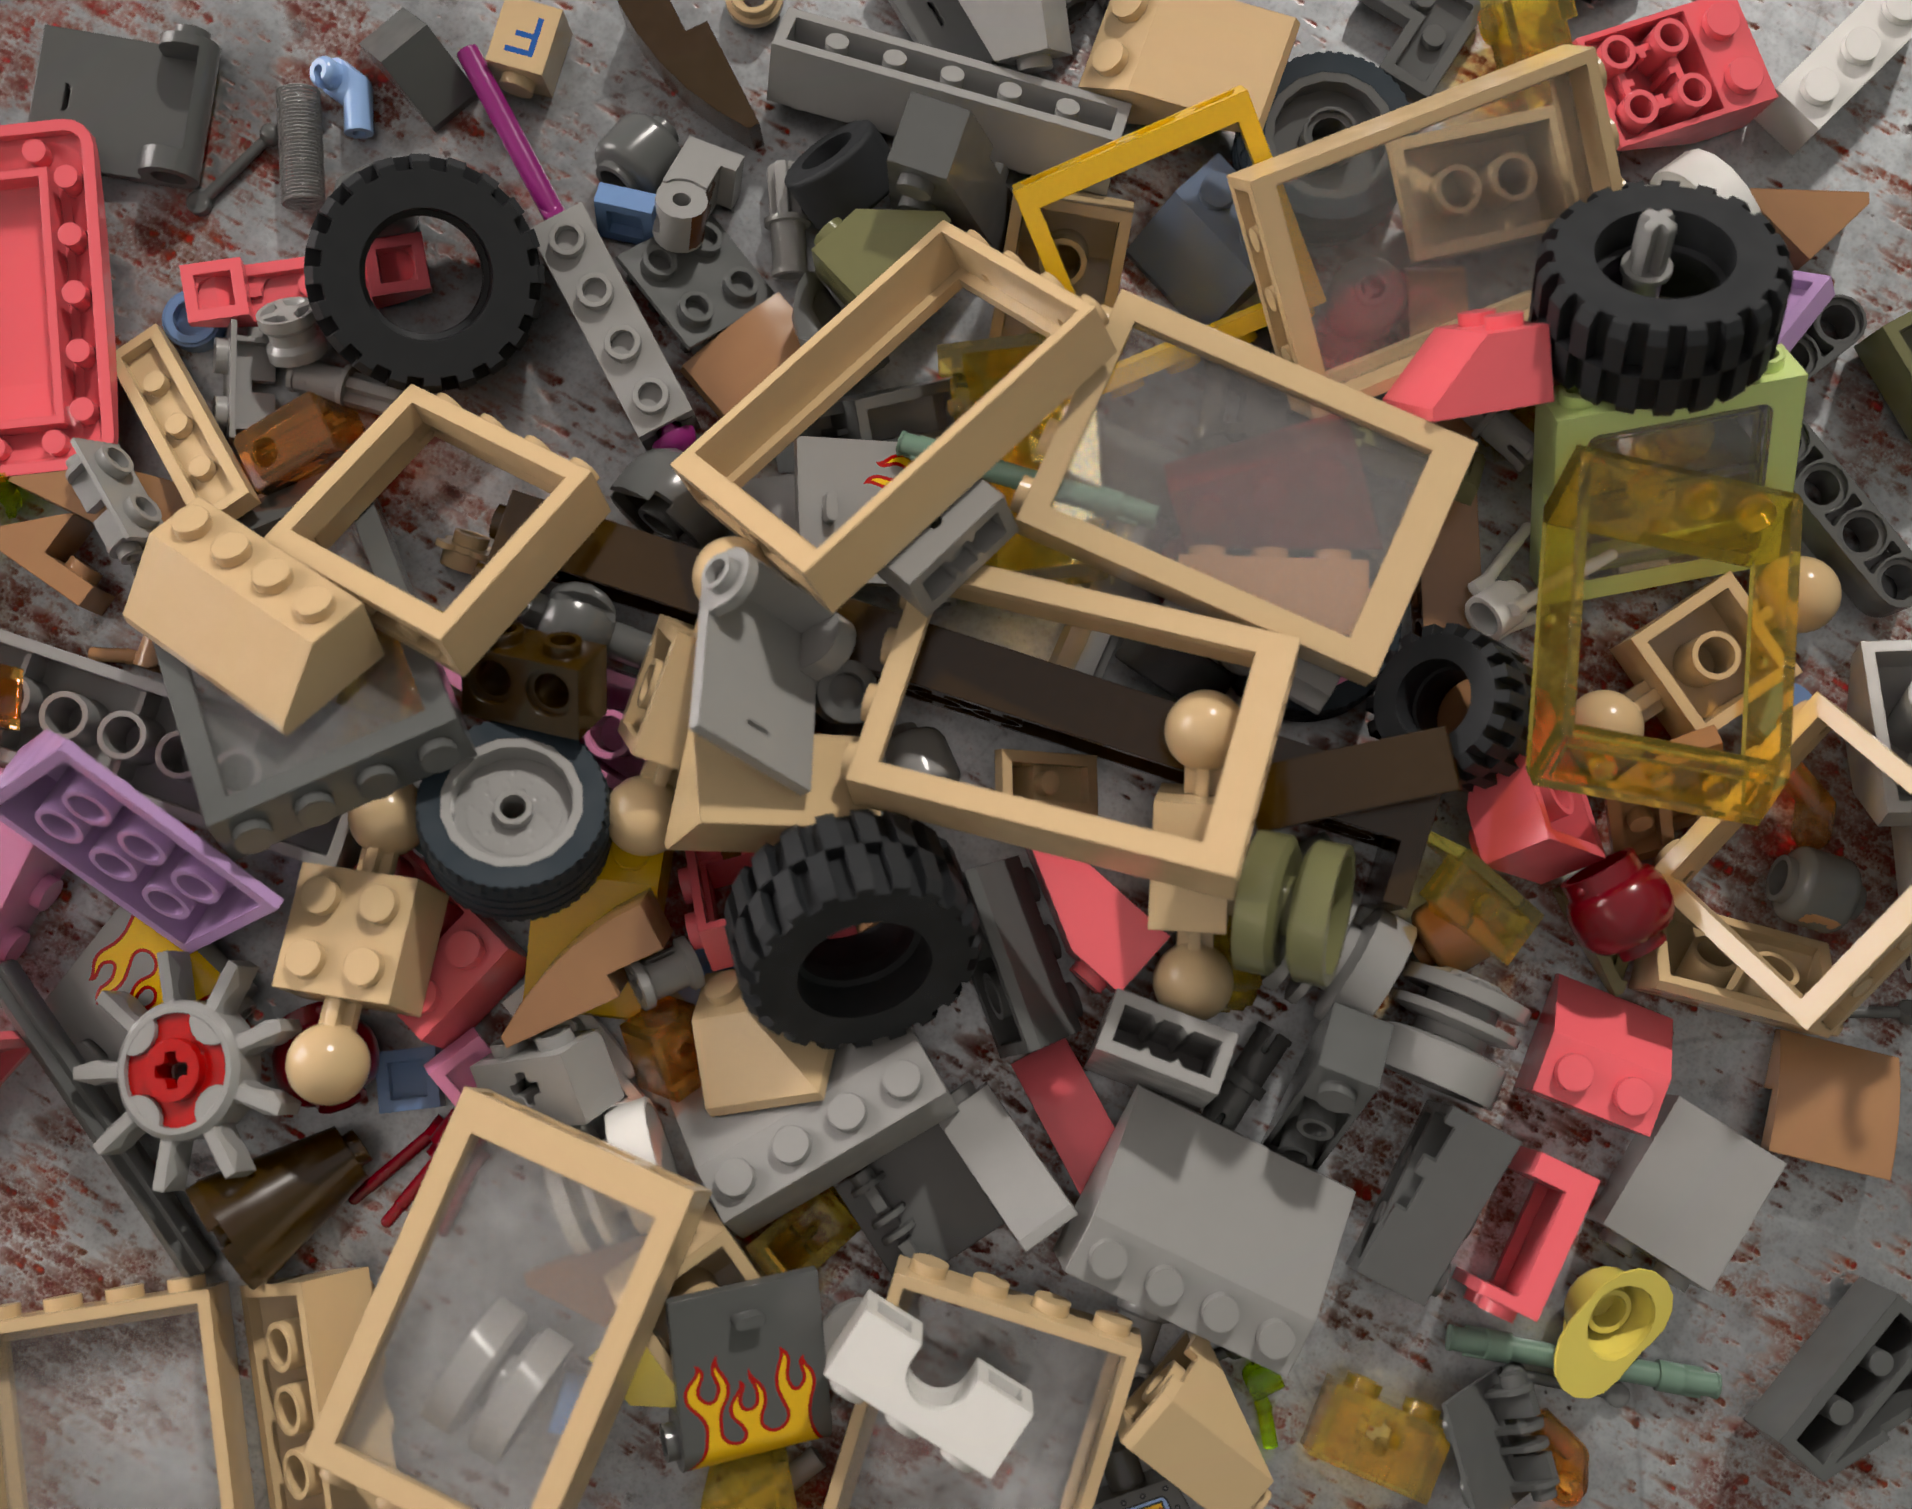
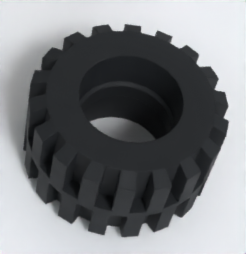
[1365,623,1544,792]

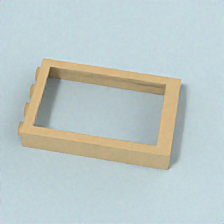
[670,220,1117,614]
[841,565,1301,901]

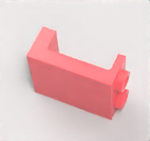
[1451,1146,1601,1324]

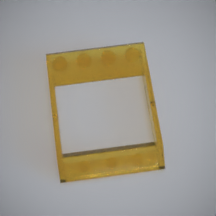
[1526,444,1803,826]

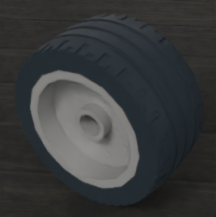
[415,721,612,922]

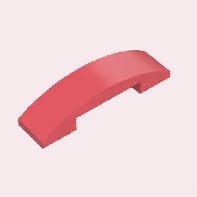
[179,232,432,328]
[1011,1038,1115,1195]

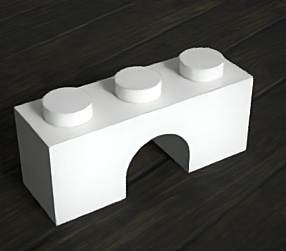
[1754,0,1912,156]
[824,1290,1034,1479]

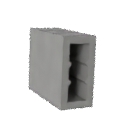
[1083,988,1239,1113]
[1586,1094,1787,1293]

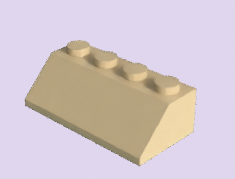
[123,496,385,736]
[240,1266,399,1509]

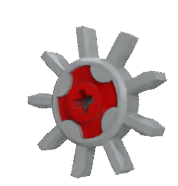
[73,950,302,1192]

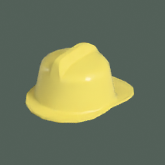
[1554,1266,1673,1399]

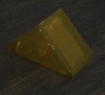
[745,1186,861,1276]

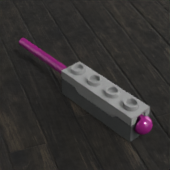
[457,44,701,451]

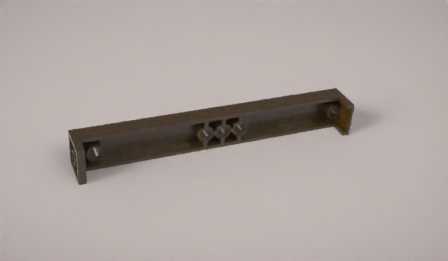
[470,489,1442,911]

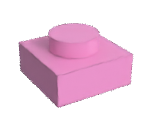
[423,1027,492,1107]

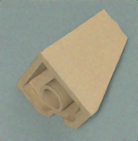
[1117,1330,1274,1509]

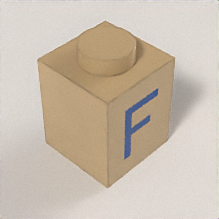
[485,0,573,99]

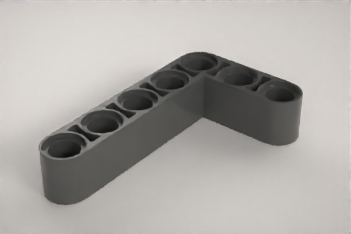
[1703,294,1912,618]

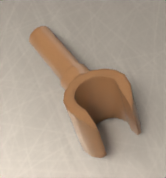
[88,635,162,674]

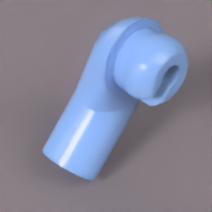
[309,56,374,139]

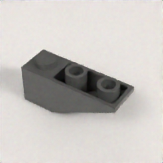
[1261,1002,1394,1170]

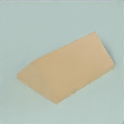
[664,730,881,852]
[1628,907,1844,1036]

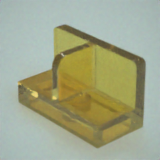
[1419,831,1545,966]

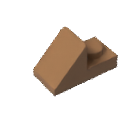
[0,513,115,616]

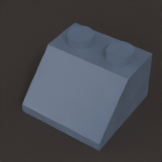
[1126,153,1258,325]

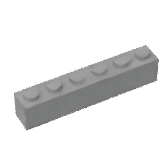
[767,7,1132,196]

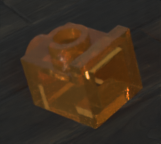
[619,996,702,1103]

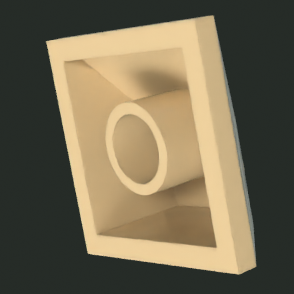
[692,969,835,1117]

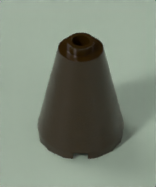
[186,1126,373,1290]

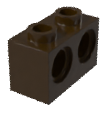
[461,620,607,741]

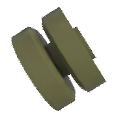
[1231,830,1355,988]

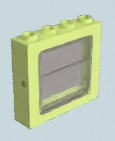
[1529,343,1808,607]

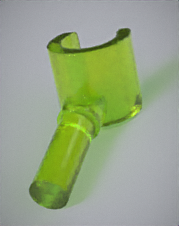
[1242,1362,1285,1450]

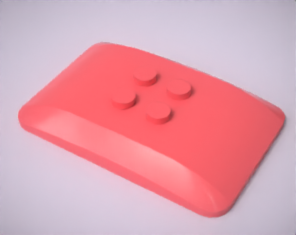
[0,119,119,480]

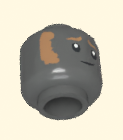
[1765,846,1867,934]

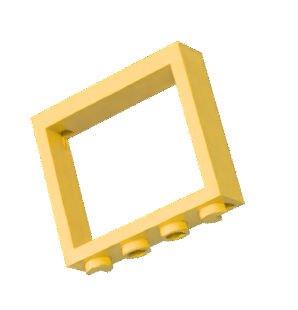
[1012,85,1326,398]

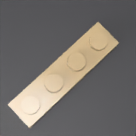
[116,323,261,520]

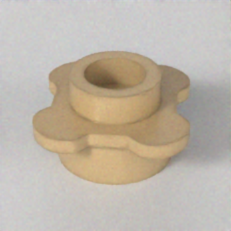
[435,528,491,575]

